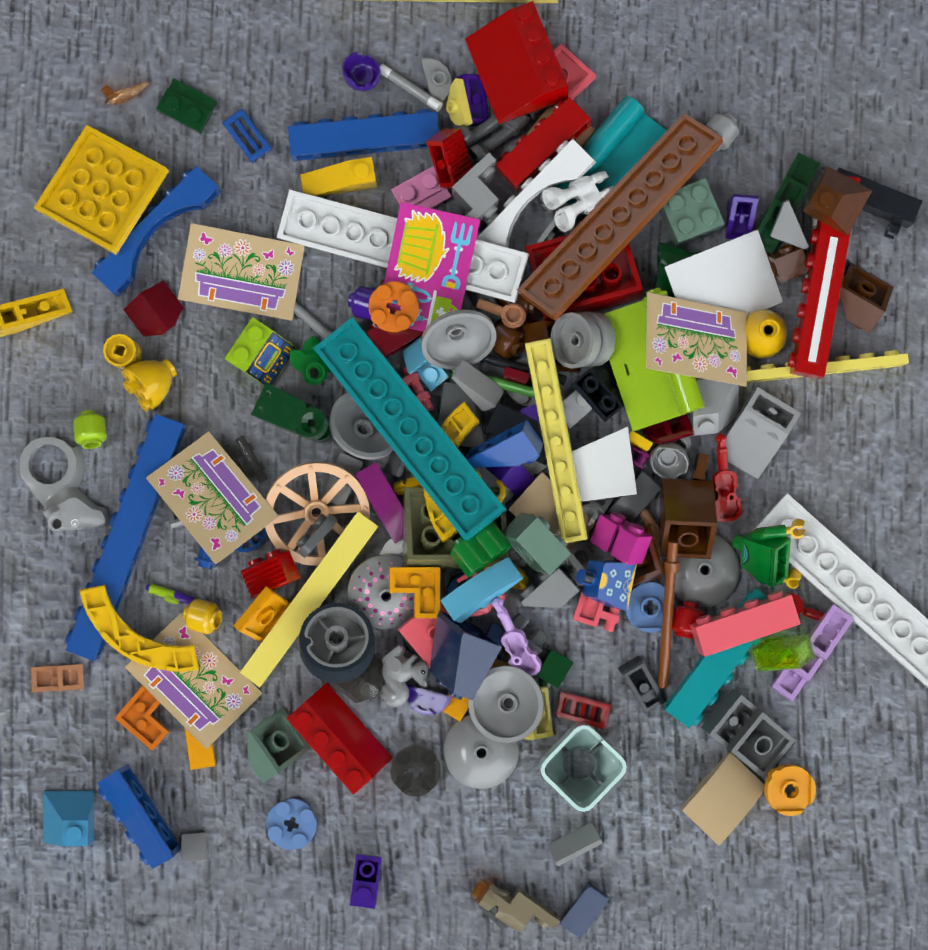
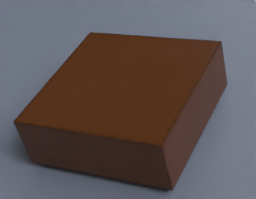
[691,453,709,480]

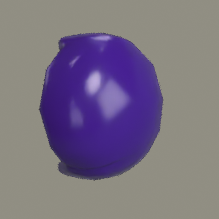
[342,52,381,91]

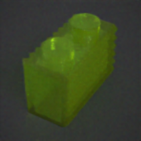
[751,634,815,671]

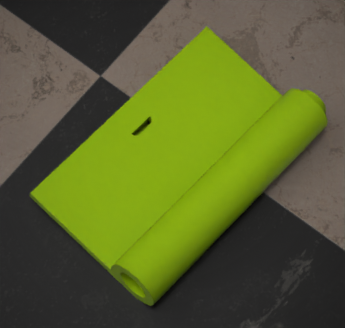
[604,288,705,432]

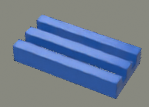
[222,108,272,164]

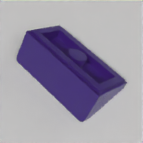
[456,73,488,126]

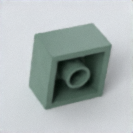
[659,178,725,246]
[502,513,571,576]

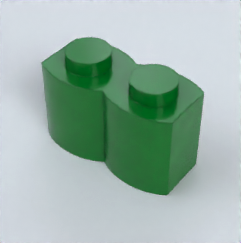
[450,521,512,578]

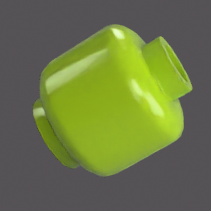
[73,410,107,449]

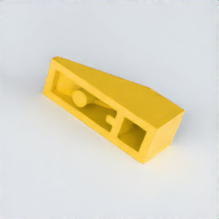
[300,157,377,197]
[0,288,72,337]

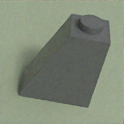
[438,379,484,449]

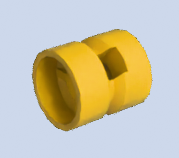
[103,334,142,370]

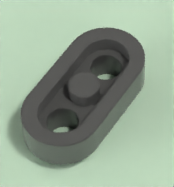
[296,513,337,558]

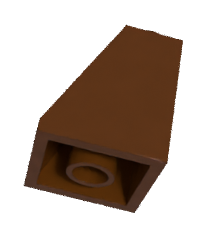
[660,479,717,559]

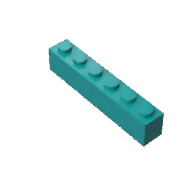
[662,588,768,728]

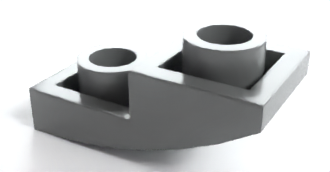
[608,470,661,523]

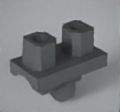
[502,613,547,656]

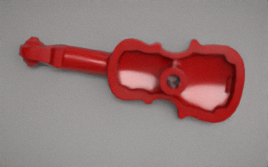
[712,433,742,522]

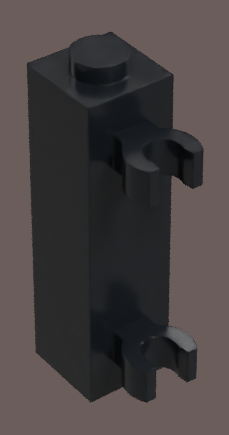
[836,167,923,240]

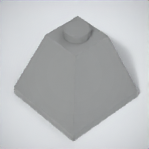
[688,378,739,436]

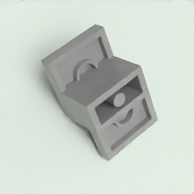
[452,153,498,231]

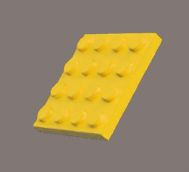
[34,125,169,255]

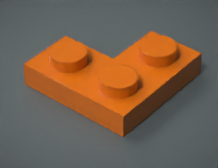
[115,685,170,751]

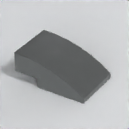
[701,688,795,779]

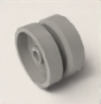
[550,311,616,369]

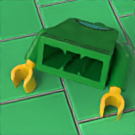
[732,519,805,589]

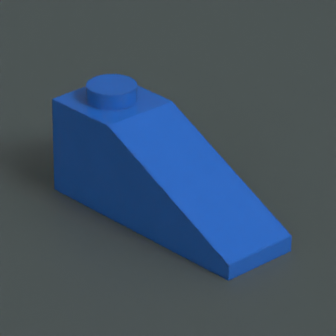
[463,420,543,468]

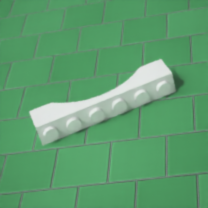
[476,139,596,248]

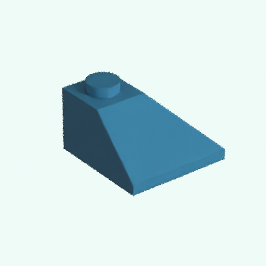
[43,790,95,846]

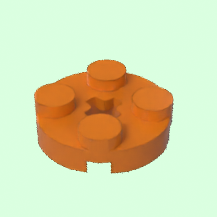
[369,281,420,332]

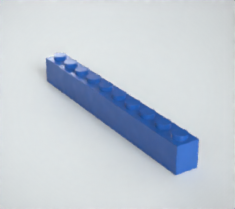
[65,414,187,661]

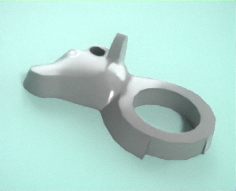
[19,436,110,533]

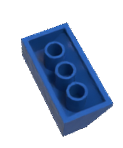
[97,764,181,869]

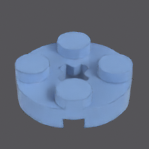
[625,582,676,633]
[266,798,317,850]

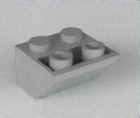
[520,568,579,608]

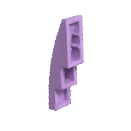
[770,604,854,701]

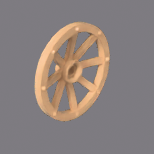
[265,461,370,566]

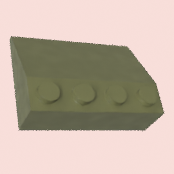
[403,487,509,569]

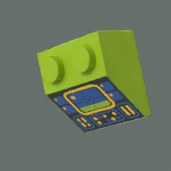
[224,317,297,385]

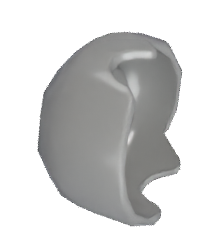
[650,442,689,479]

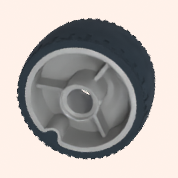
[299,603,375,684]

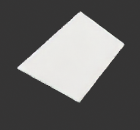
[572,427,637,502]

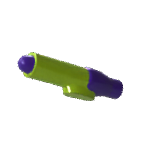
[145,583,194,605]

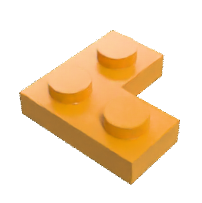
[388,567,440,618]

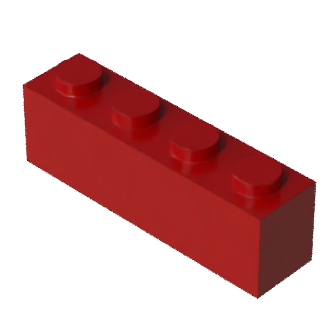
[496,97,591,193]

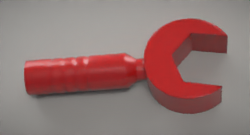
[787,593,825,621]

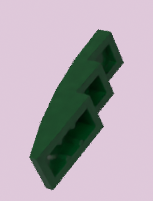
[757,152,820,254]

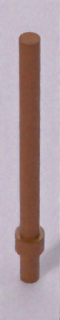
[658,540,679,688]

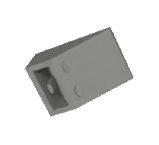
[715,387,801,479]

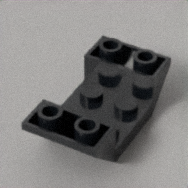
[571,360,626,422]

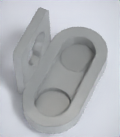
[559,542,597,587]

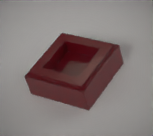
[502,367,530,385]

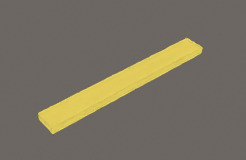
[525,338,588,543]
[240,511,379,687]

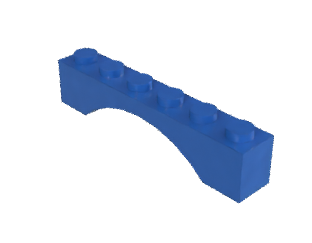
[91,166,222,297]

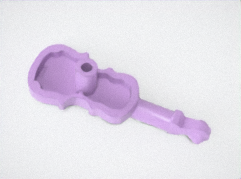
[491,597,542,676]

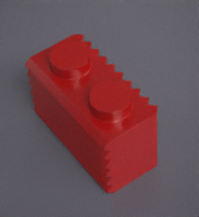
[426,129,473,188]
[240,549,301,599]

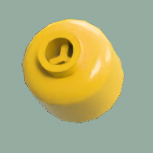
[183,599,222,634]

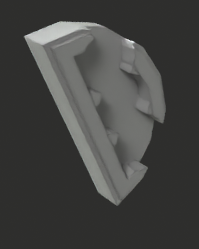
[421,58,451,103]

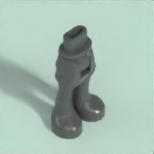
[455,109,542,164]

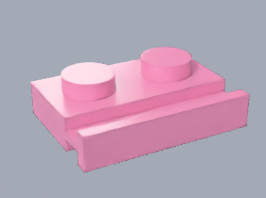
[391,166,452,209]

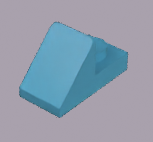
[402,336,452,391]

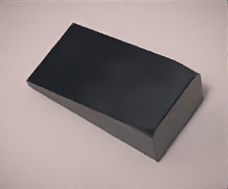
[618,656,666,714]

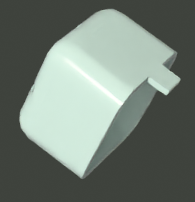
[539,722,627,812]

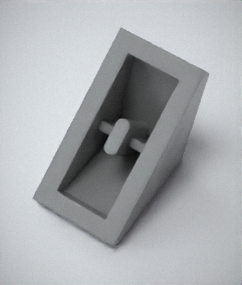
[770,199,809,249]

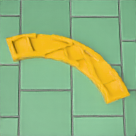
[424,402,480,543]
[79,585,199,672]

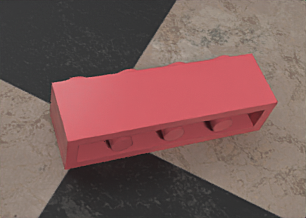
[690,590,801,657]

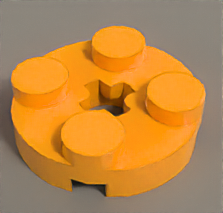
[764,764,816,816]

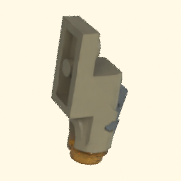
[470,879,560,931]

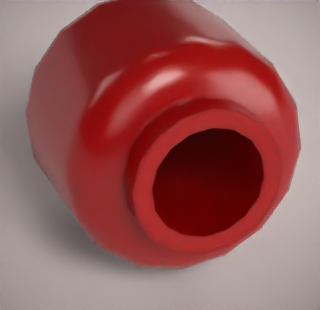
[672,601,705,639]

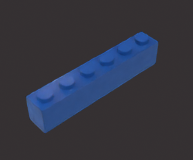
[288,109,439,161]

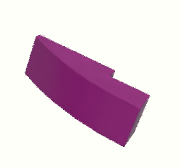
[355,462,404,543]

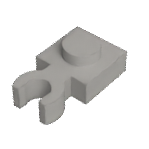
[582,497,614,526]

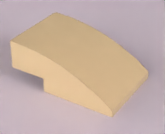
[508,472,596,551]
[679,751,764,846]

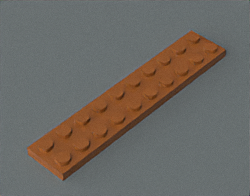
[517,113,723,321]

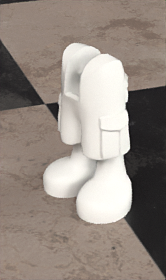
[542,171,614,232]

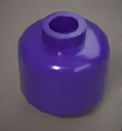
[348,286,376,321]

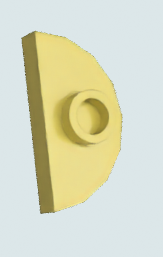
[446,78,473,126]

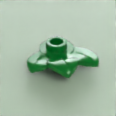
[290,336,331,386]

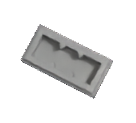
[320,452,364,505]

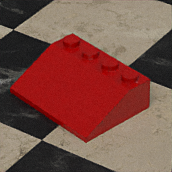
[465,1,568,124]
[525,235,643,321]

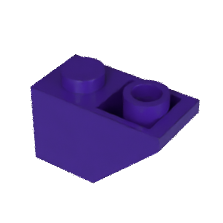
[350,854,382,909]

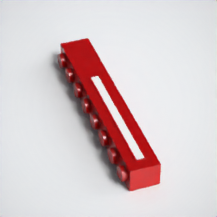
[787,175,860,380]

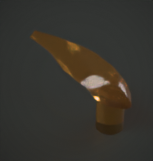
[101,82,148,105]

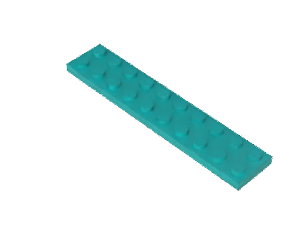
[313,317,506,541]

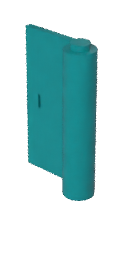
[552,95,667,217]

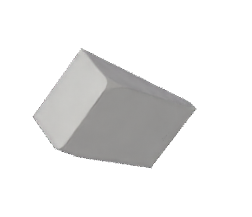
[451,359,504,411]

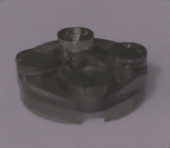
[390,745,441,797]

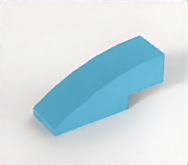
[440,557,523,623]

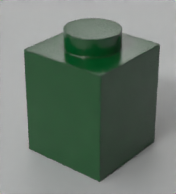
[536,648,574,690]

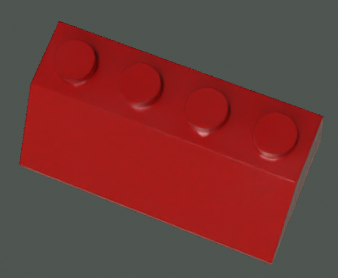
[287,682,393,795]

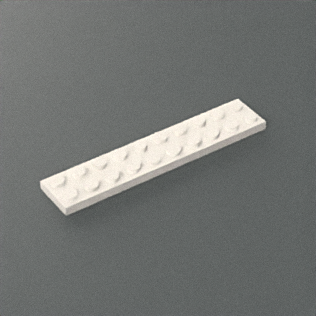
[276,189,529,303]
[752,493,928,688]

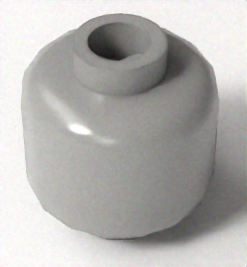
[705,113,739,152]

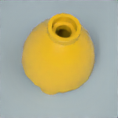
[746,309,788,359]
[122,359,177,412]

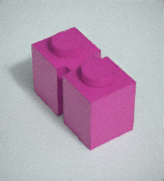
[590,512,652,565]

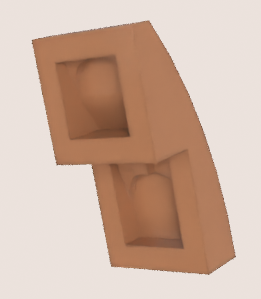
[31,664,84,693]

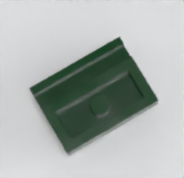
[156,78,218,134]

